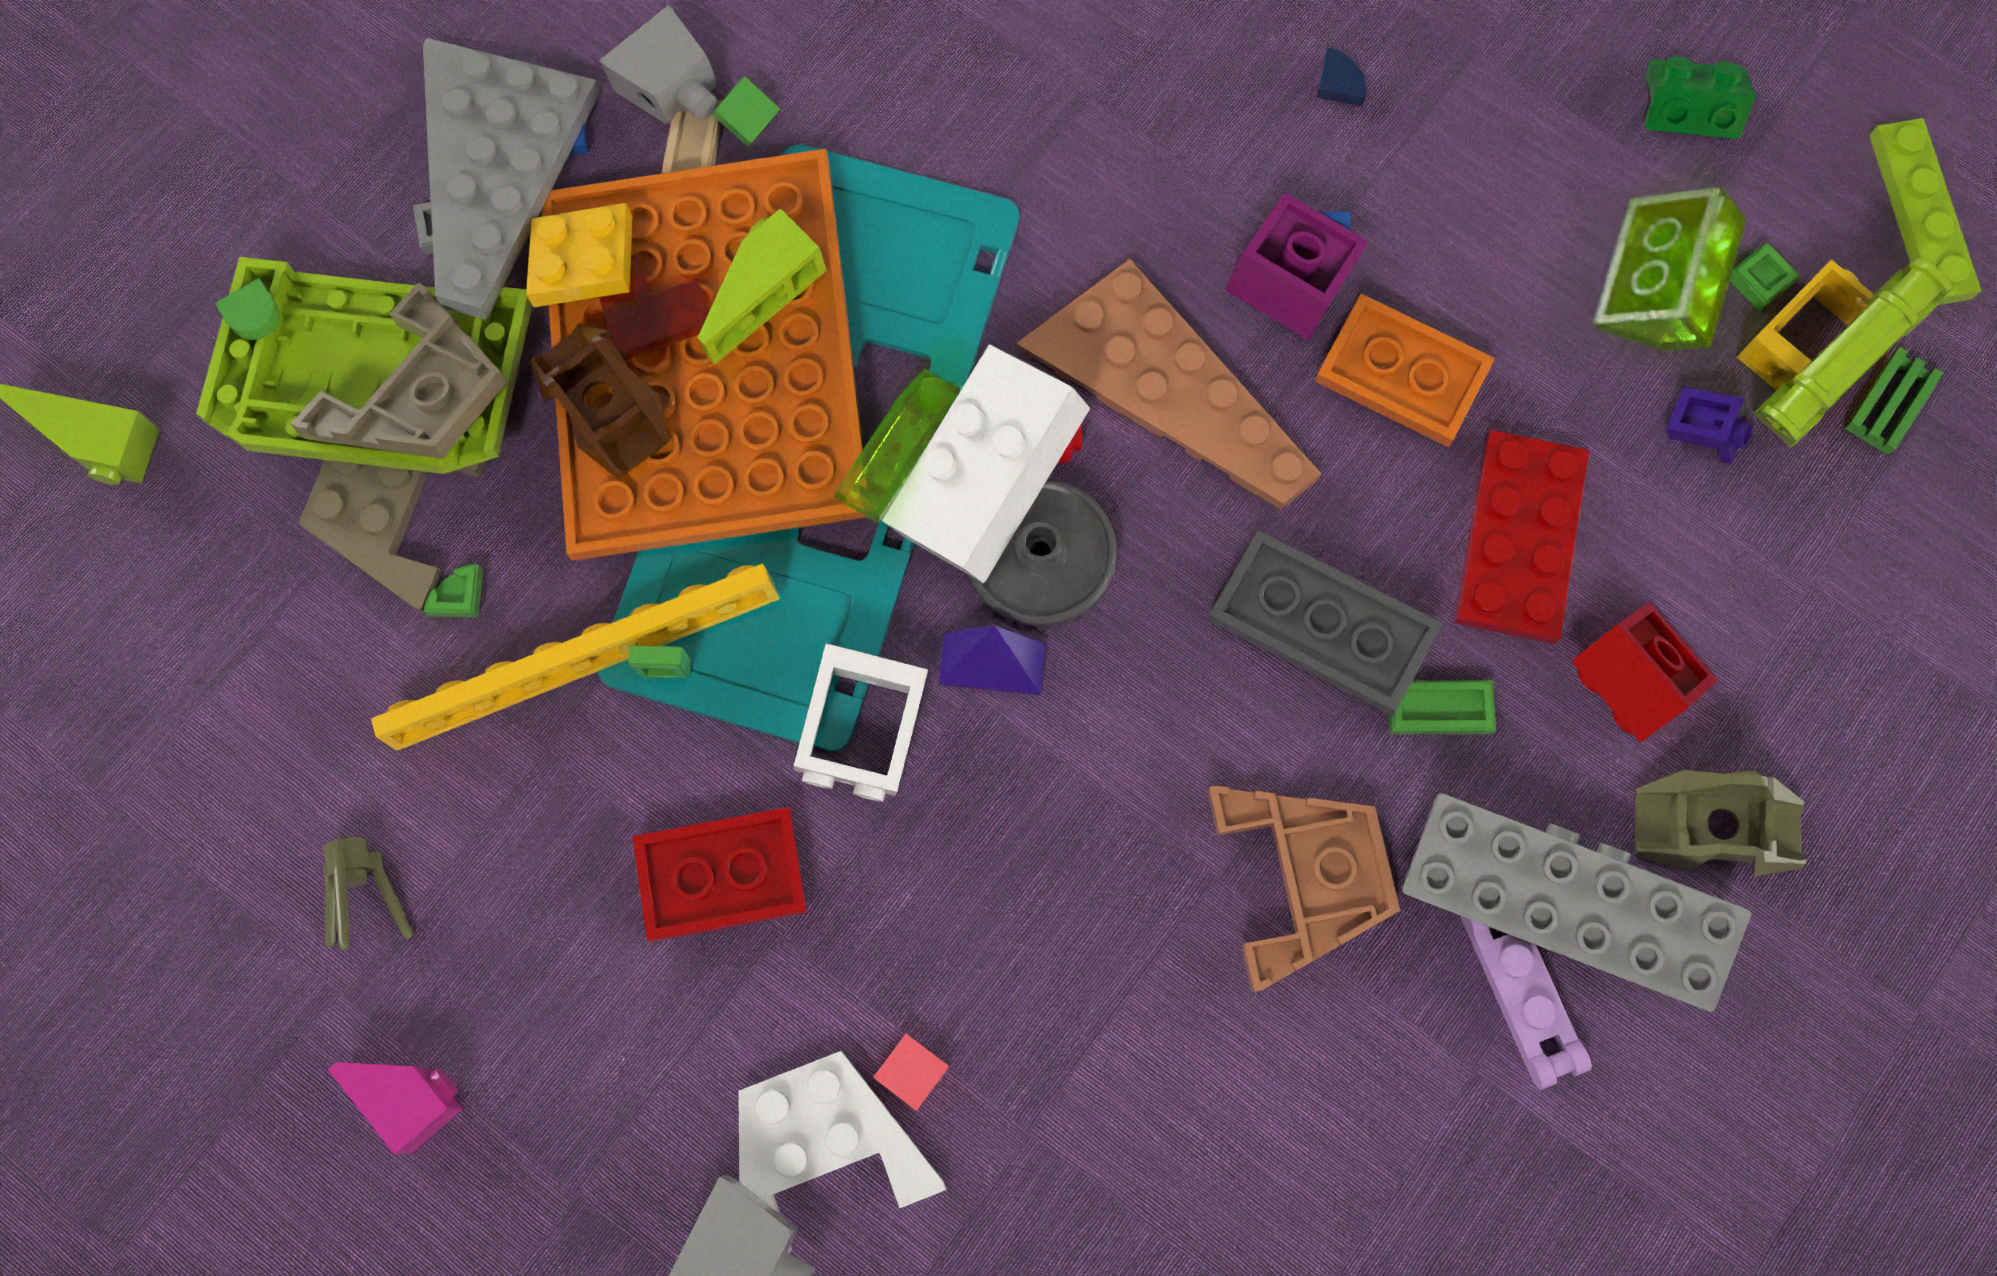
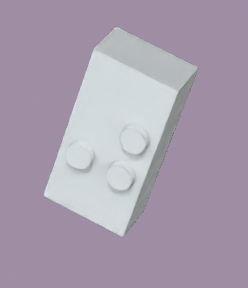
[882,344,1090,583]

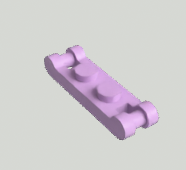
[1461,916,1592,1090]

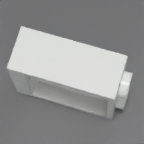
[794,644,928,802]

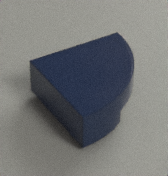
[1316,47,1366,106]

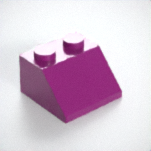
[1224,192,1369,340]

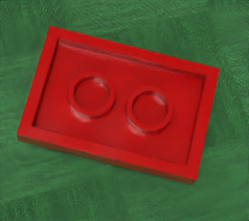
[632,807,808,943]

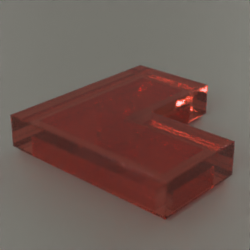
[599,253,710,361]

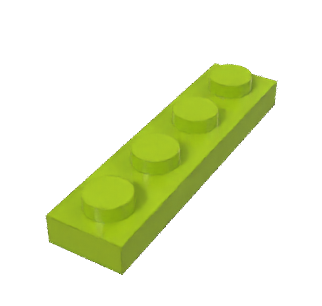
[1869,118,1982,305]

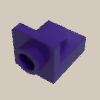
[1666,386,1753,464]

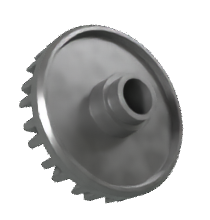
[968,479,1117,631]

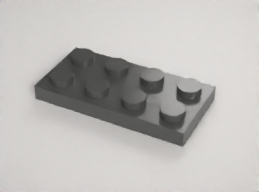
[1209,530,1444,716]

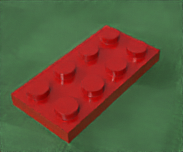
[1454,430,1590,644]

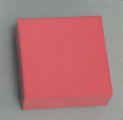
[873,1033,949,1111]

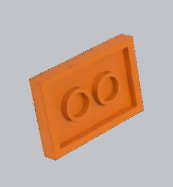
[1314,294,1495,448]

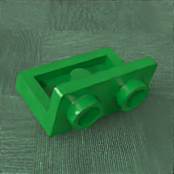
[1644,56,1756,139]

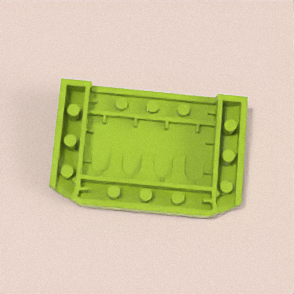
[196,257,532,474]

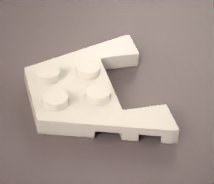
[739,1051,947,1253]

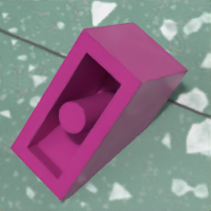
[328,1062,463,1155]

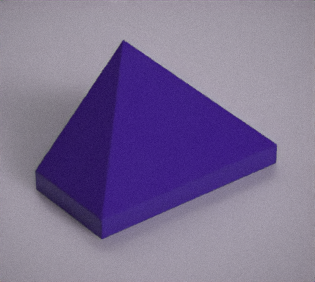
[939,625,1046,696]

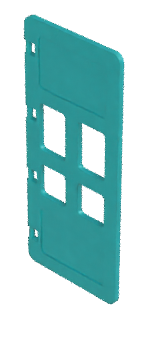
[598,144,1020,753]

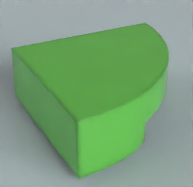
[423,564,483,618]

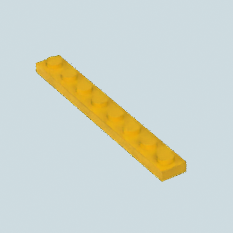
[371,563,780,751]

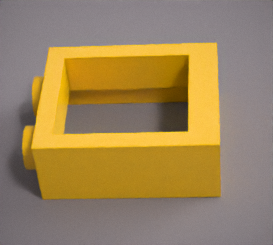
[1736,259,1874,391]

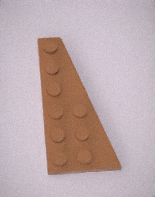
[1016,259,1322,510]

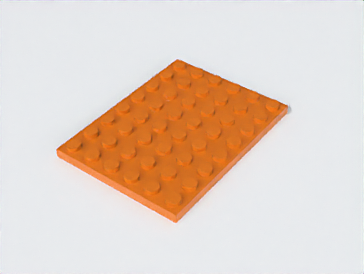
[542,149,872,561]

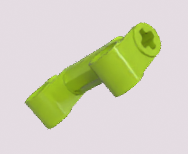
[1753,258,1953,448]

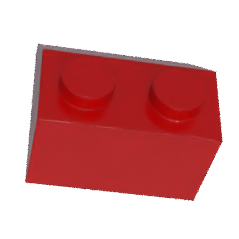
[1571,601,1718,743]

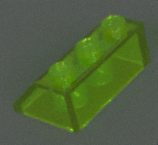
[1593,186,1747,351]

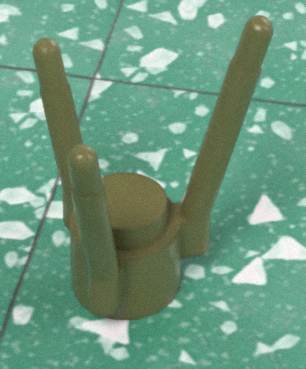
[322,837,413,951]

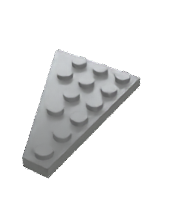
[423,38,600,320]

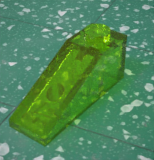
[834,368,961,523]

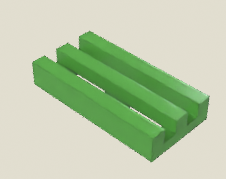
[1844,347,1944,455]

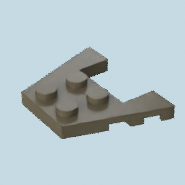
[291,282,507,459]
[298,460,488,615]

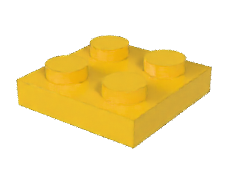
[526,203,632,307]

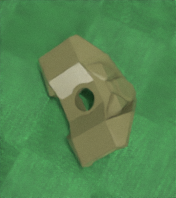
[1634,770,1806,877]

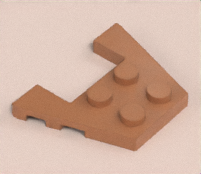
[1207,785,1400,993]

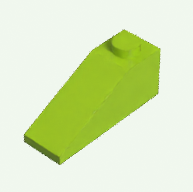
[697,208,827,365]
[0,384,160,485]

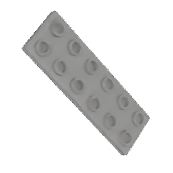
[1401,793,1751,1012]

